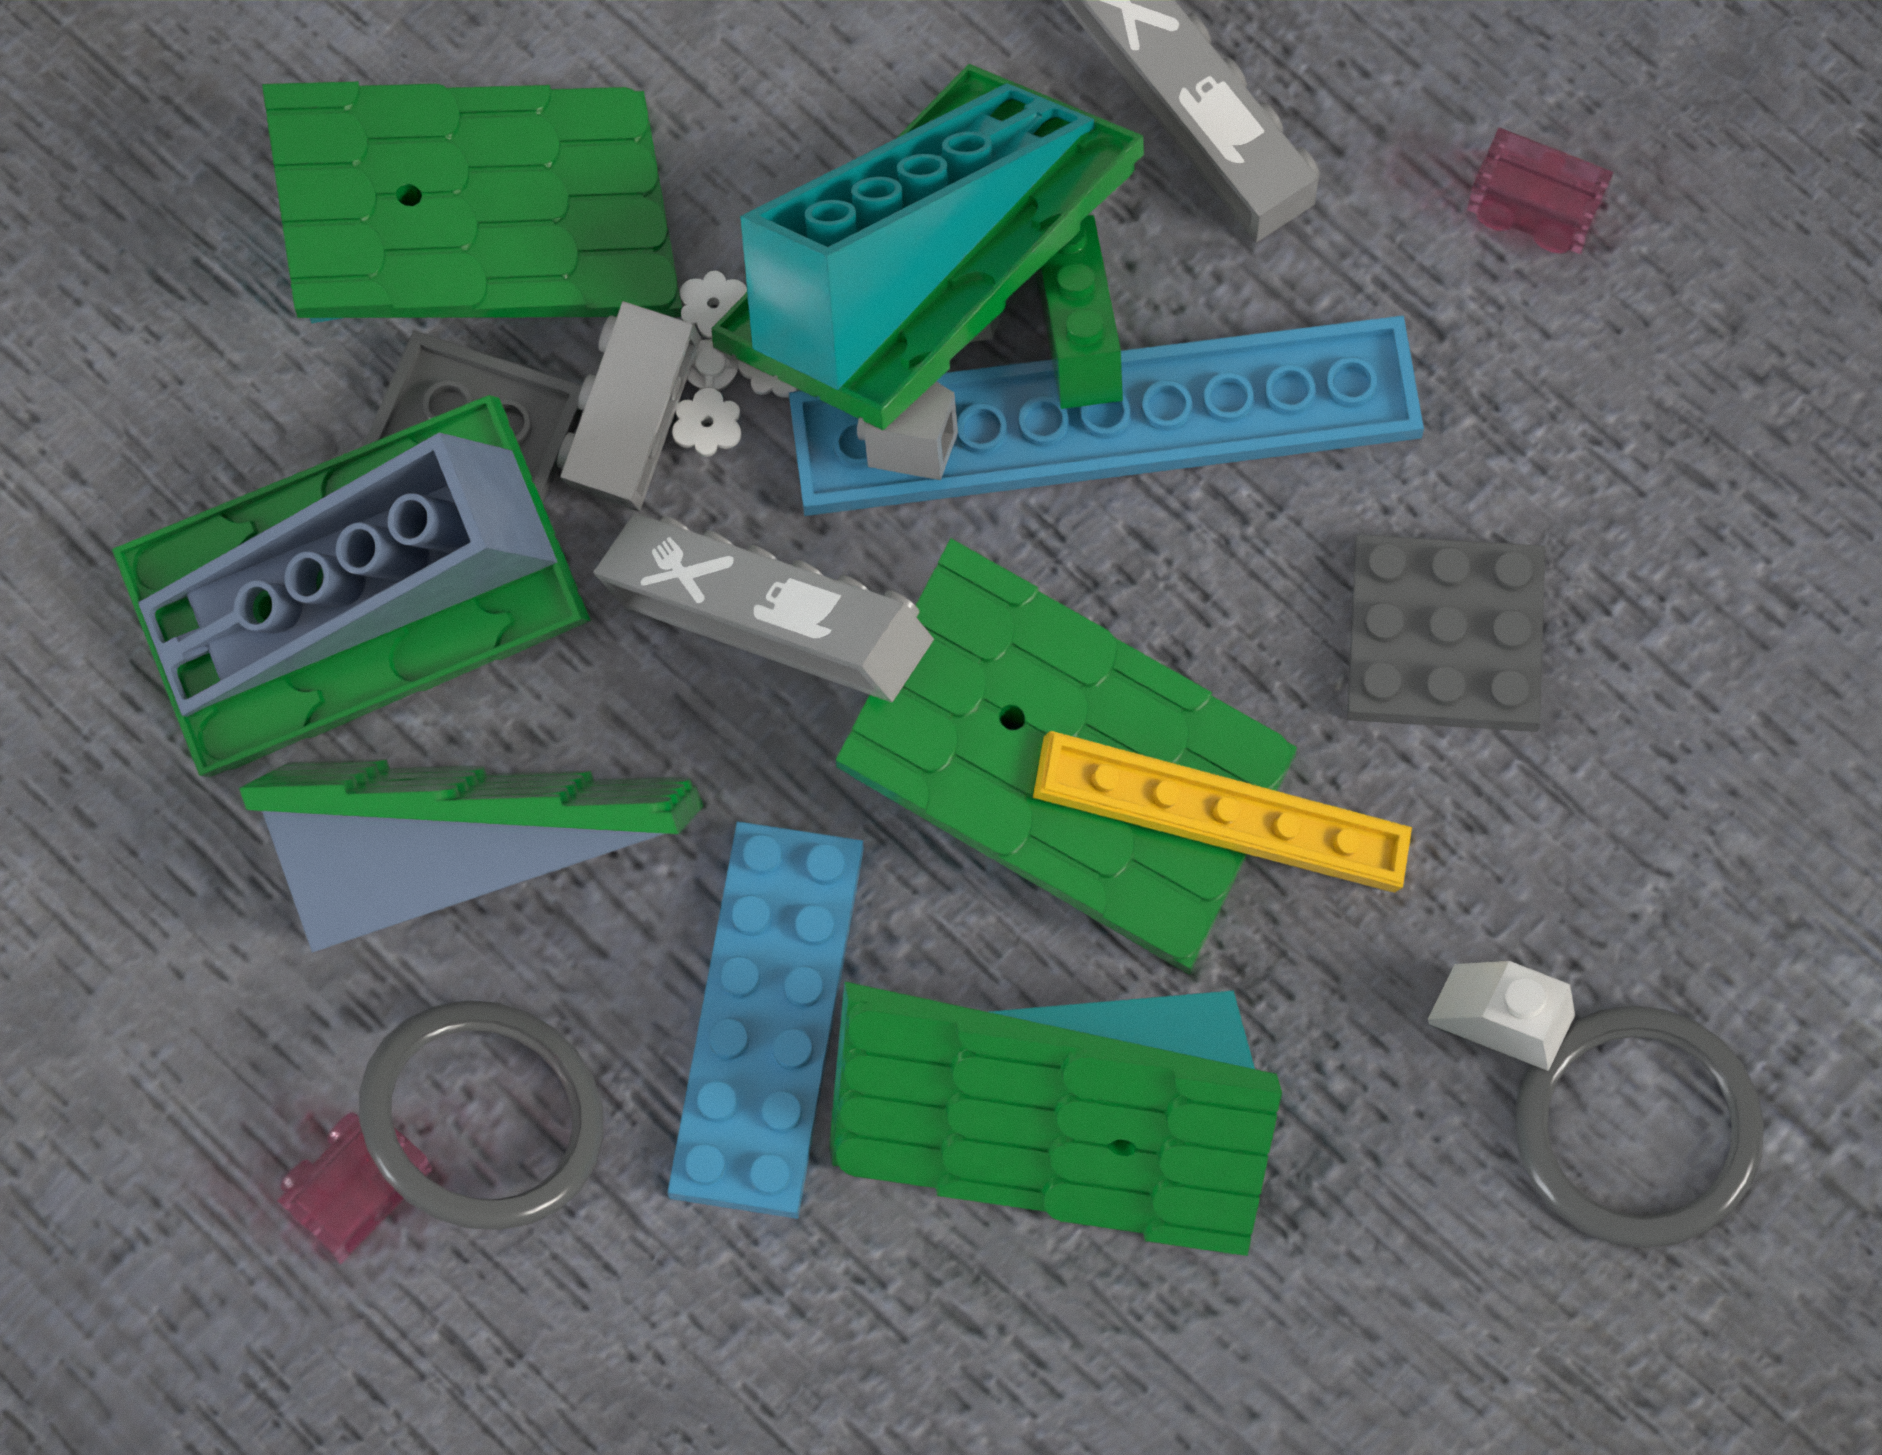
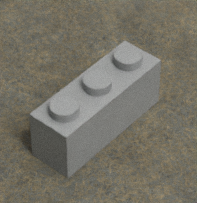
[557,301,702,511]

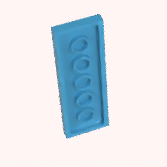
[667,821,864,1219]

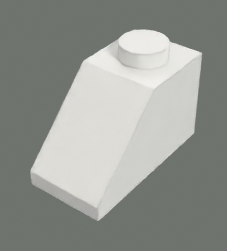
[1428,961,1575,1071]

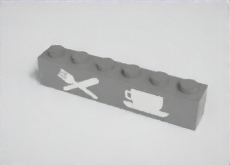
[1061,0,1319,243]
[593,513,934,702]

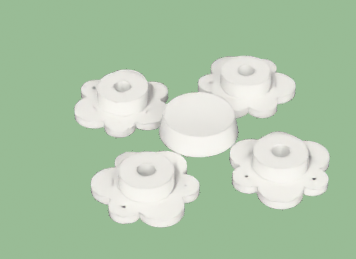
[672,271,799,457]

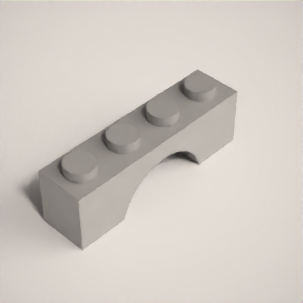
[857,299,1007,480]

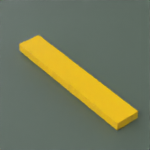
[1033,731,1412,893]

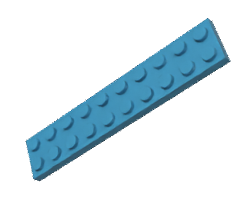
[789,315,1424,516]

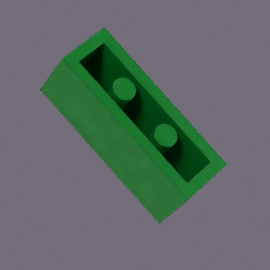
[1036,215,1123,409]

